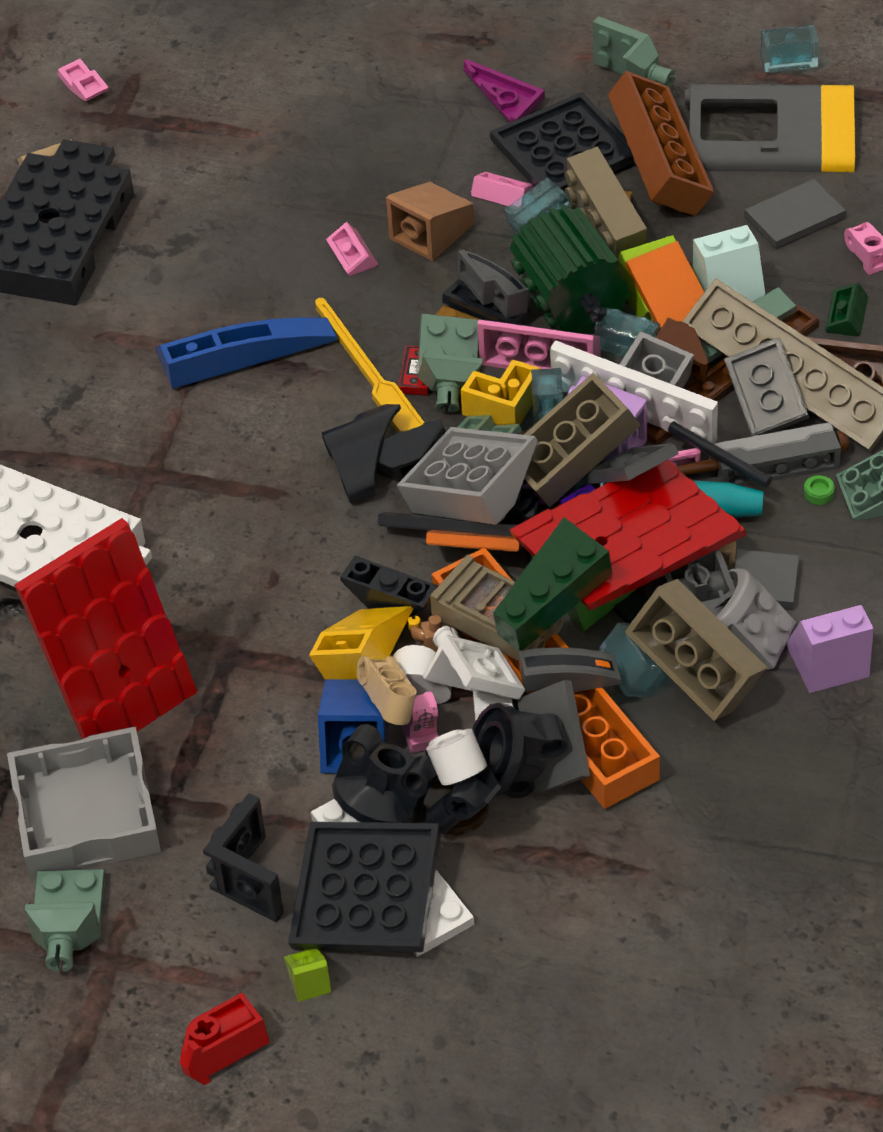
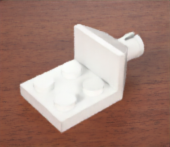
[423,626,525,700]

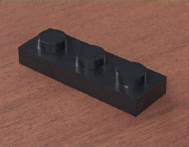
[442,279,531,325]

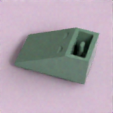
[836,450,883,521]

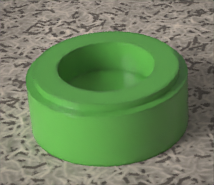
[804,475,835,505]

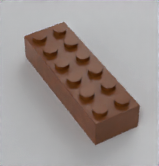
[608,71,714,216]

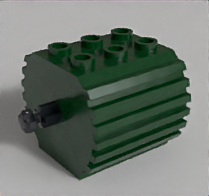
[509,205,632,334]

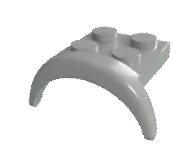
[716,568,796,670]

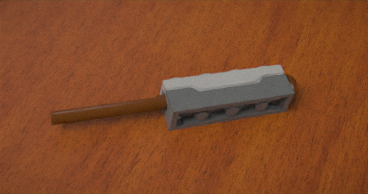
[676,422,849,486]

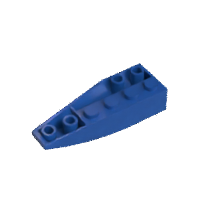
[155,317,337,389]

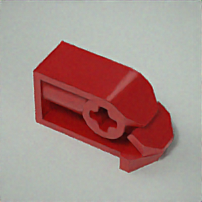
[180,993,270,1085]

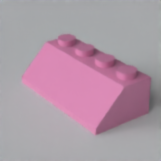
[477,320,601,375]

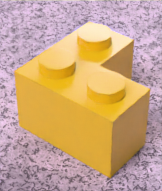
[461,360,540,425]

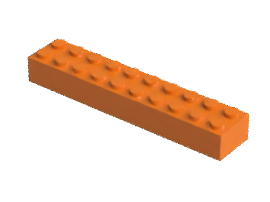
[431,547,660,809]

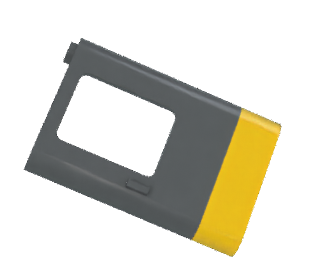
[685,84,855,172]

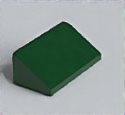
[825,282,868,336]

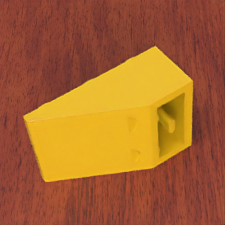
[309,606,413,679]

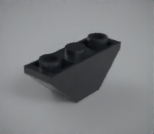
[376,419,446,482]
[340,555,438,617]

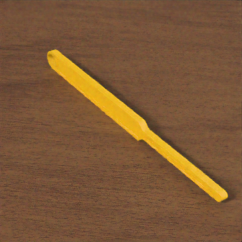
[315,298,425,432]

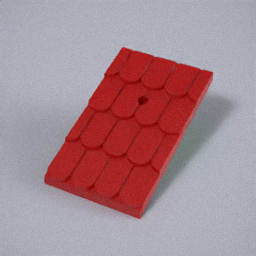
[509,460,747,631]
[14,518,197,739]

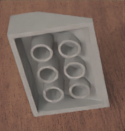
[397,427,538,525]

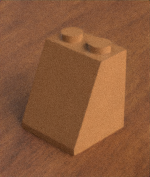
[386,181,474,261]

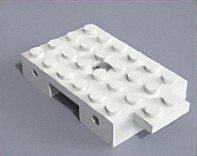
[0,465,152,587]

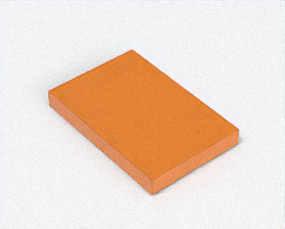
[625,241,704,331]
[426,530,523,552]

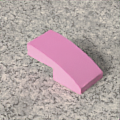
[58,59,109,101]

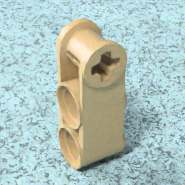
[357,656,417,725]

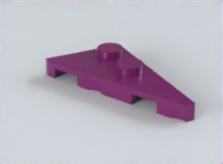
[463,59,545,123]

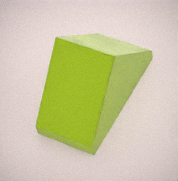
[284,949,331,1002]

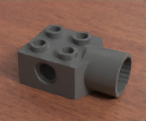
[658,548,736,616]

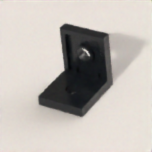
[203,793,284,923]

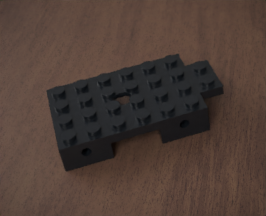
[0,139,134,306]

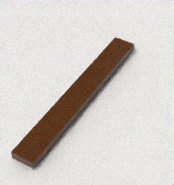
[647,305,820,445]

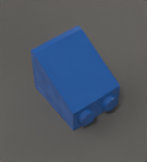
[318,679,389,773]

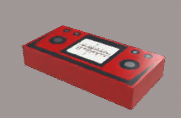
[398,345,429,396]

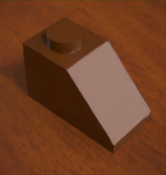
[656,318,708,382]

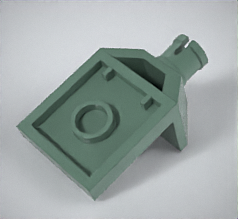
[593,16,676,88]
[417,314,483,413]
[25,869,106,972]

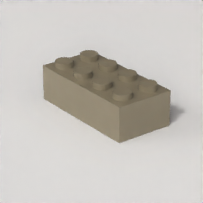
[564,146,647,259]
[524,373,641,507]
[625,579,768,721]

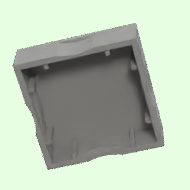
[7,726,161,880]

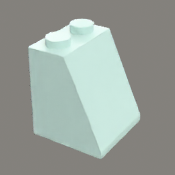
[693,225,765,302]

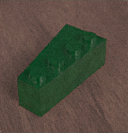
[493,517,612,651]

